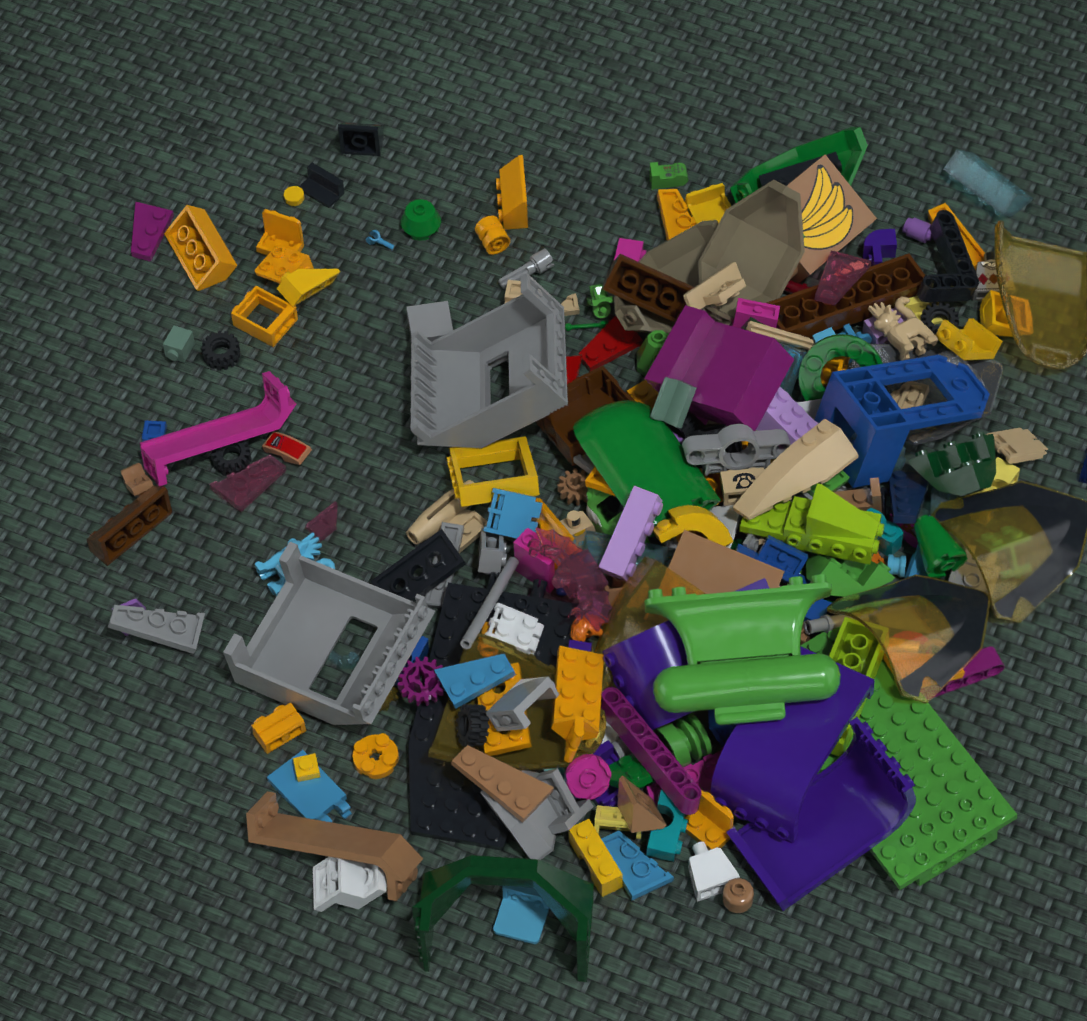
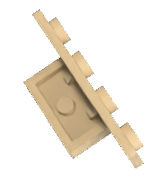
[683,262,746,309]

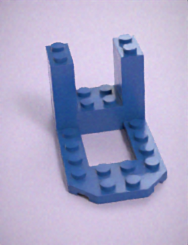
[814,355,990,488]

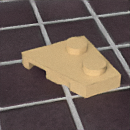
[890,381,929,409]

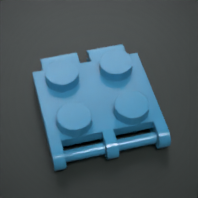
[483,488,543,538]

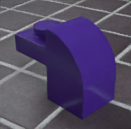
[862,229,897,267]

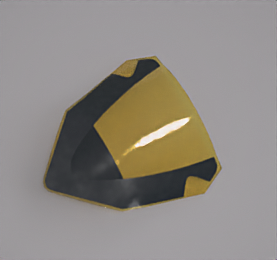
[931,481,1087,623]
[827,574,990,704]

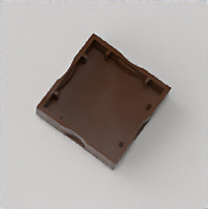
[535,366,635,466]

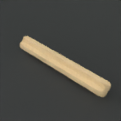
[746,321,814,350]

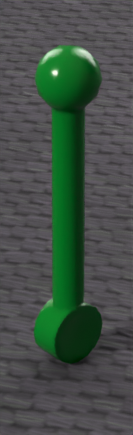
[565,321,608,331]

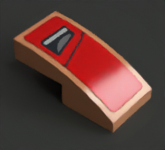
[262,431,312,465]

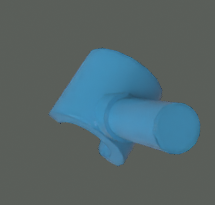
[365,230,395,250]

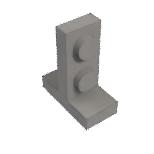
[536,768,594,835]

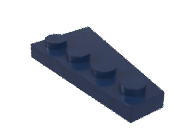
[888,470,930,524]

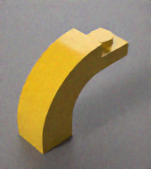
[653,505,733,546]

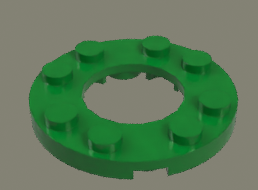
[799,334,883,401]

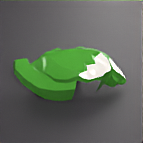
[586,487,656,564]

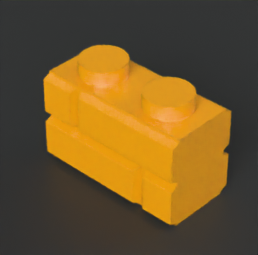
[251,703,306,754]

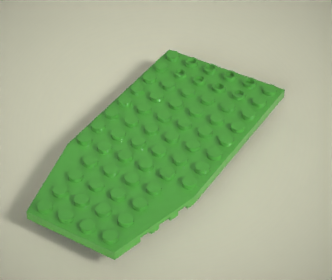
[800,626,1017,890]

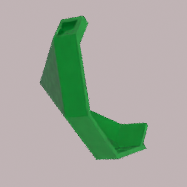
[730,127,868,203]

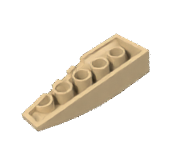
[733,419,859,520]

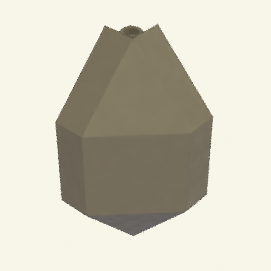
[698,180,805,326]
[614,220,719,335]

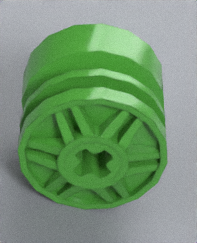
[653,713,712,768]

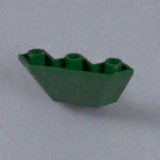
[908,432,996,496]

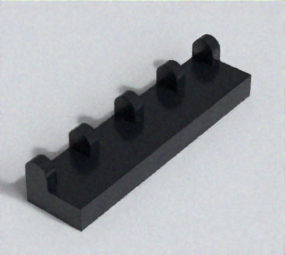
[759,152,842,187]

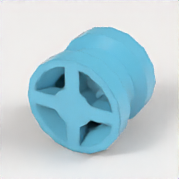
[887,554,906,578]

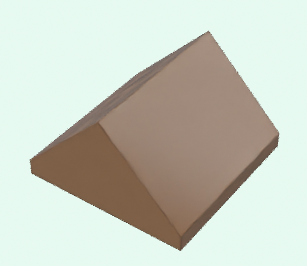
[617,775,667,833]

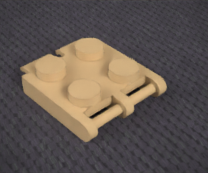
[986,428,1048,464]

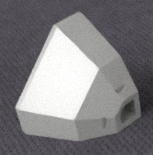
[481,770,558,860]

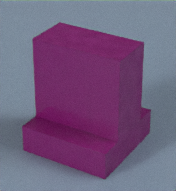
[644,305,794,431]

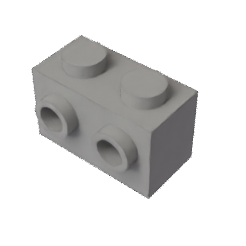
[478,528,507,575]

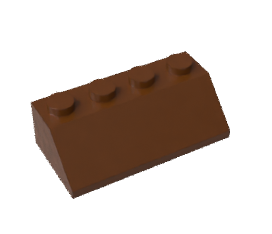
[602,254,694,323]
[87,486,172,566]

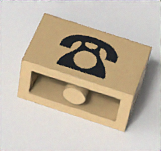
[720,467,765,506]

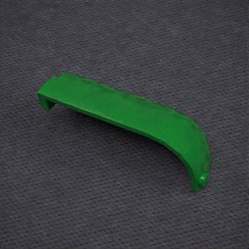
[573,400,721,537]

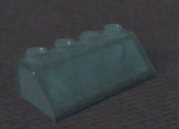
[944,149,1033,217]

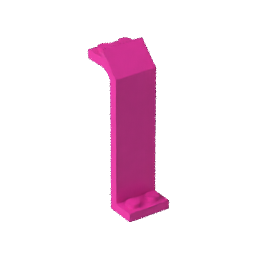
[140,371,297,486]

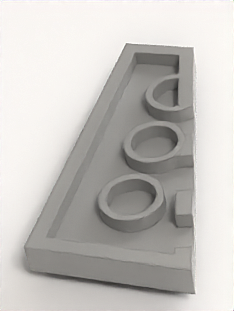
[108,605,205,654]

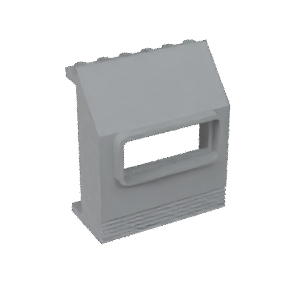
[410,273,568,448]
[223,542,435,725]

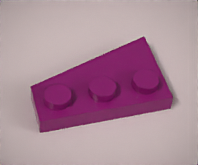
[131,202,174,261]

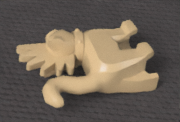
[868,296,938,361]

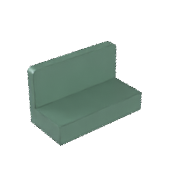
[650,377,697,428]

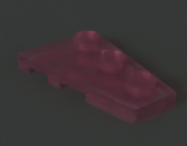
[814,250,872,305]
[209,455,286,512]

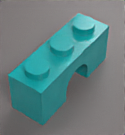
[646,788,688,862]

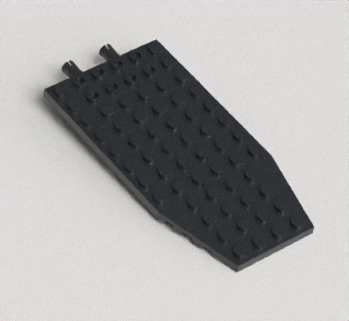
[409,572,580,851]

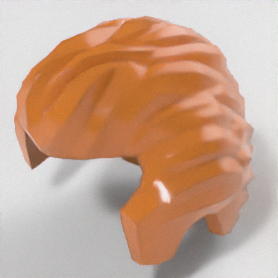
[571,614,606,642]

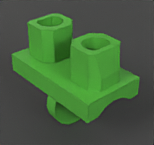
[586,284,614,318]

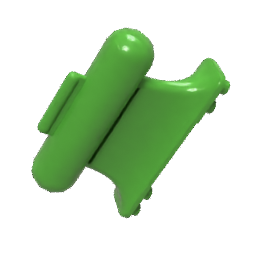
[644,574,841,725]

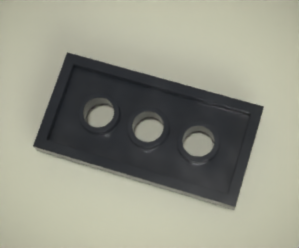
[371,529,466,602]

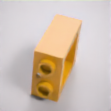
[231,286,298,347]

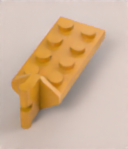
[551,646,604,763]

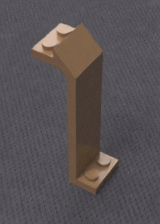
[246,791,423,901]

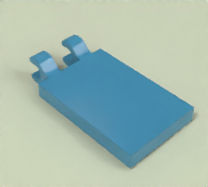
[267,750,352,822]

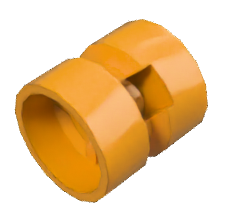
[475,216,510,255]

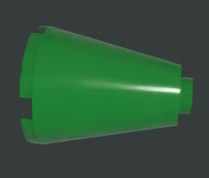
[914,515,968,579]

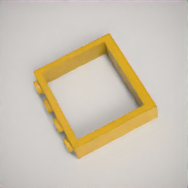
[447,436,540,507]

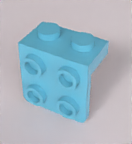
[493,886,550,944]

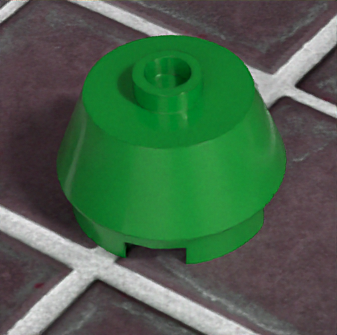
[401,199,441,241]

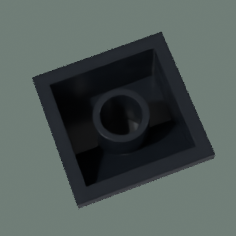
[338,122,384,156]

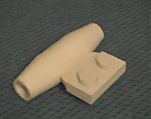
[406,480,487,553]

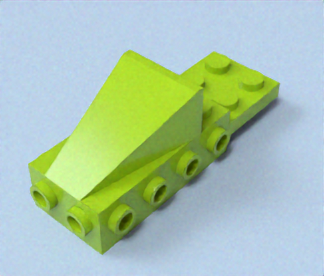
[740,483,884,565]

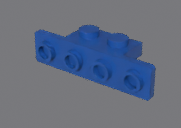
[736,535,810,584]

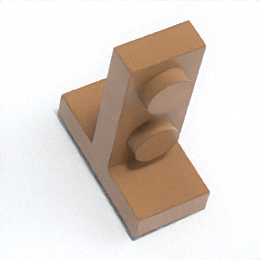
[834,477,882,513]

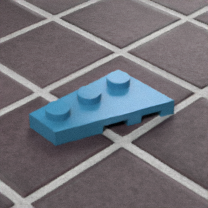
[434,654,516,708]
[601,831,674,900]

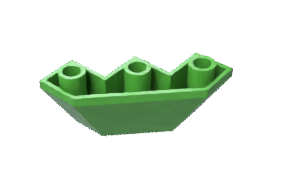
[806,552,895,598]

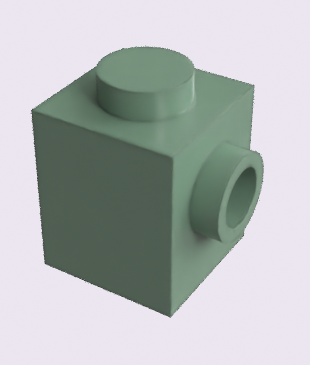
[163,325,195,363]

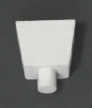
[688,842,740,902]

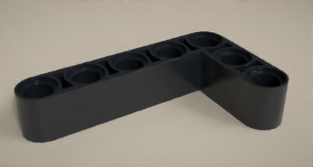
[916,210,979,303]

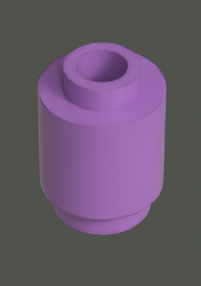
[903,217,933,243]

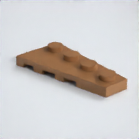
[451,745,554,823]

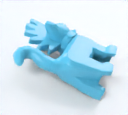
[255,532,335,597]

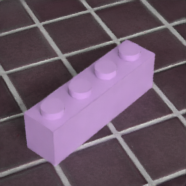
[599,486,663,582]

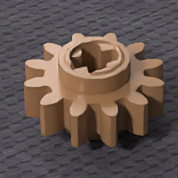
[557,468,588,506]

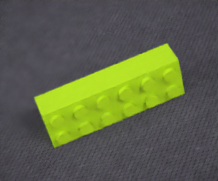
[829,617,889,756]

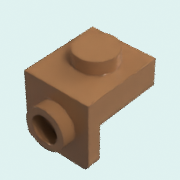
[121,463,154,496]

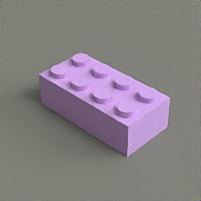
[756,387,818,445]

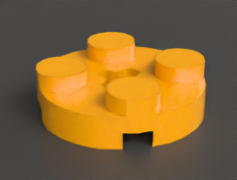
[352,733,399,779]

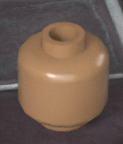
[723,878,754,913]

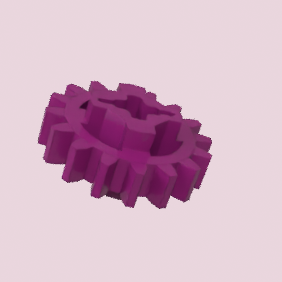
[398,657,444,706]

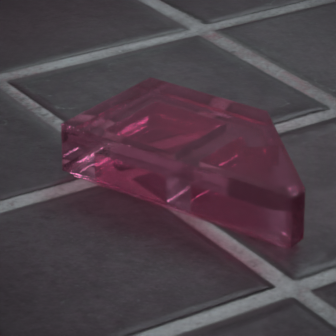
[305,501,338,542]

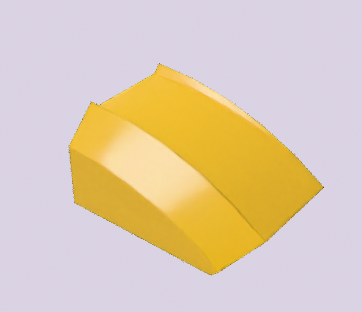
[979,290,1033,337]

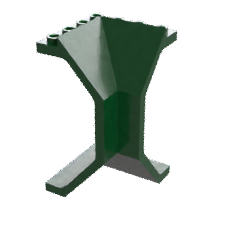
[412,855,594,982]

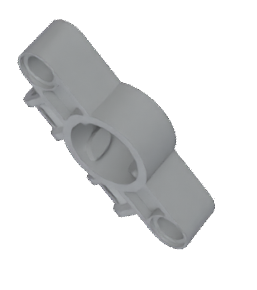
[682,424,791,476]

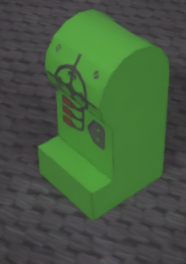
[649,162,688,190]

